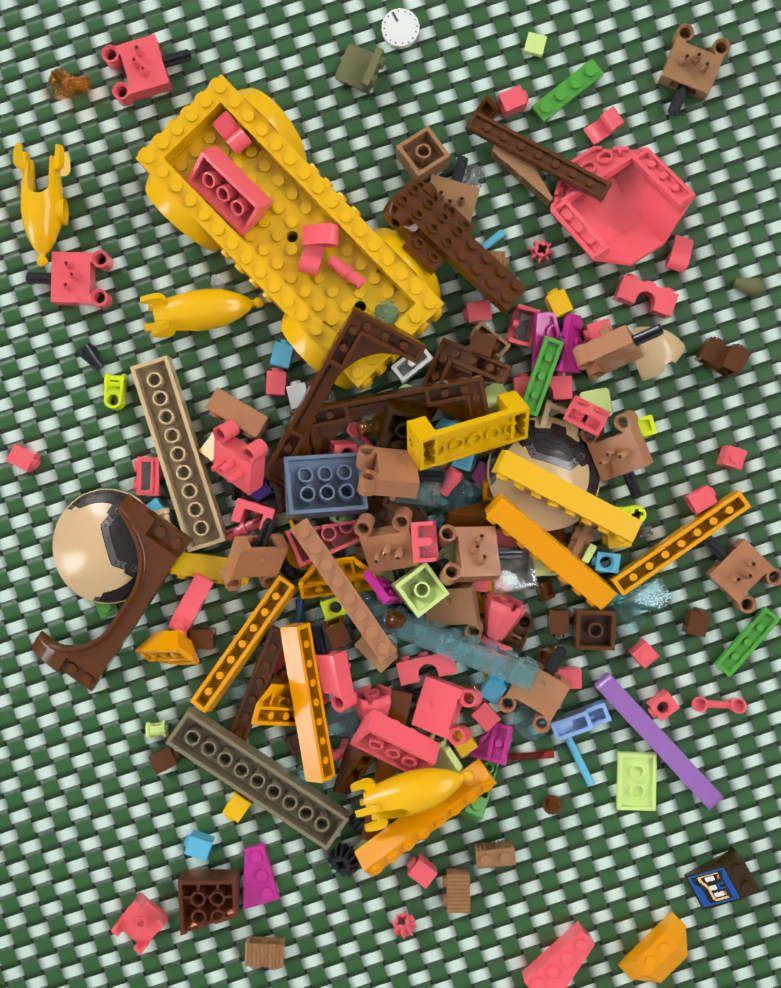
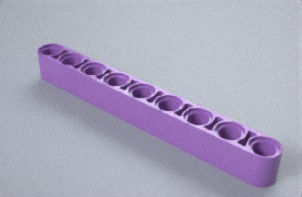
[593,672,724,810]

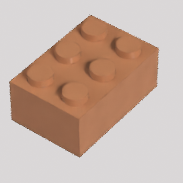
[205,387,272,440]

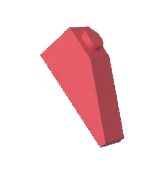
[168,572,214,634]

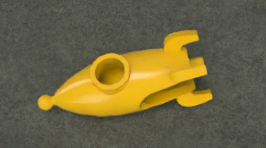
[13,143,71,267]
[140,289,264,338]
[350,767,474,832]

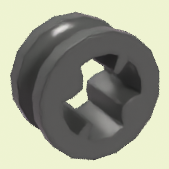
[636,525,654,538]

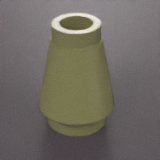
[733,277,764,297]

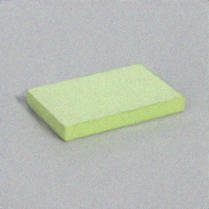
[616,751,657,811]

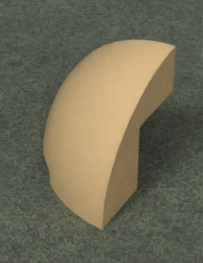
[633,326,685,381]

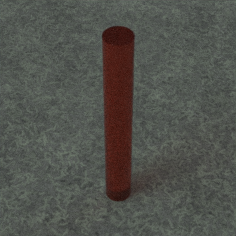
[507,750,554,761]

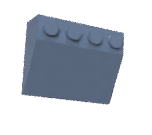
[283,452,368,520]

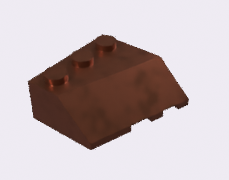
[178,869,240,936]

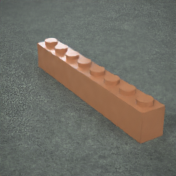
[290,518,397,662]

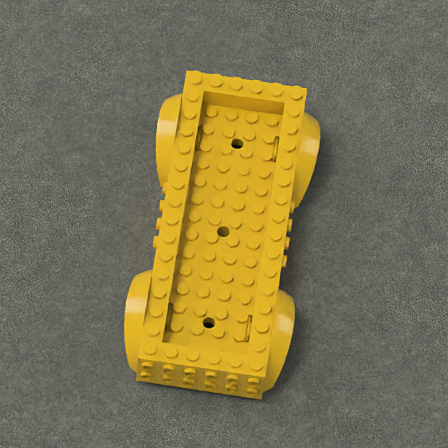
[136,74,444,391]

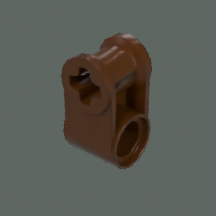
[503,611,533,650]

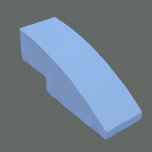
[551,699,612,742]

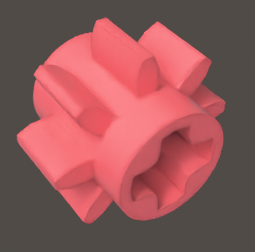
[529,238,554,264]
[392,911,417,939]

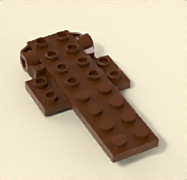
[383,180,527,314]

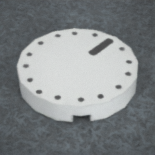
[381,8,420,49]

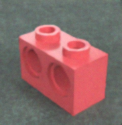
[563,395,611,437]

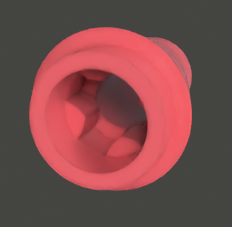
[438,466,463,496]

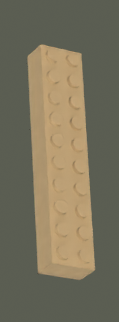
[130,355,228,552]

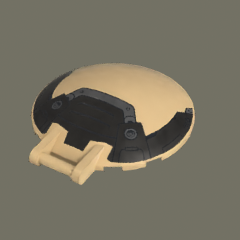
[487,399,600,531]
[52,489,171,604]

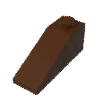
[442,500,500,529]
[333,741,376,794]

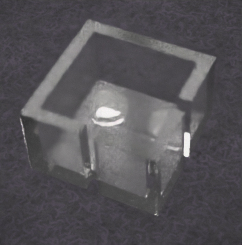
[491,548,538,595]

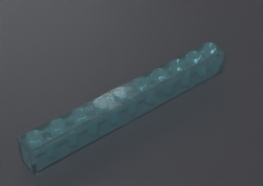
[346,591,539,691]

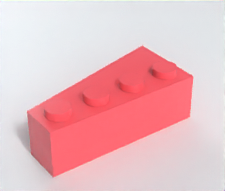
[284,520,368,568]
[522,921,595,988]

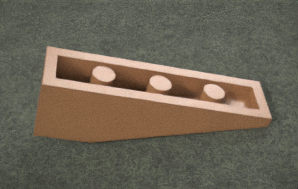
[490,146,553,206]

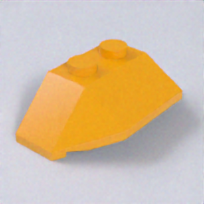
[298,556,376,599]
[135,629,200,665]
[251,683,296,726]
[618,911,688,983]

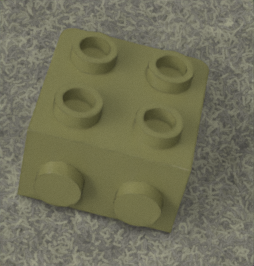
[335,44,386,94]

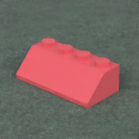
[187,146,273,236]
[350,709,440,772]

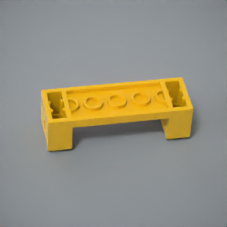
[407,390,530,471]

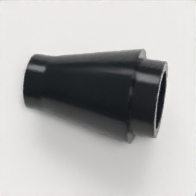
[78,342,106,372]

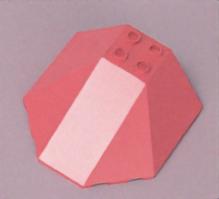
[550,146,696,266]

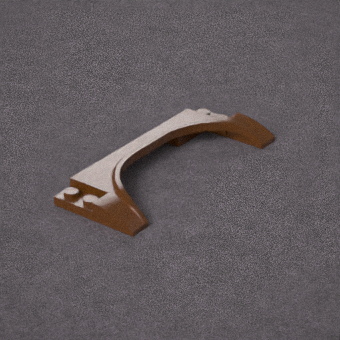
[264,306,427,487]
[366,337,512,526]
[290,375,496,455]
[31,494,193,691]

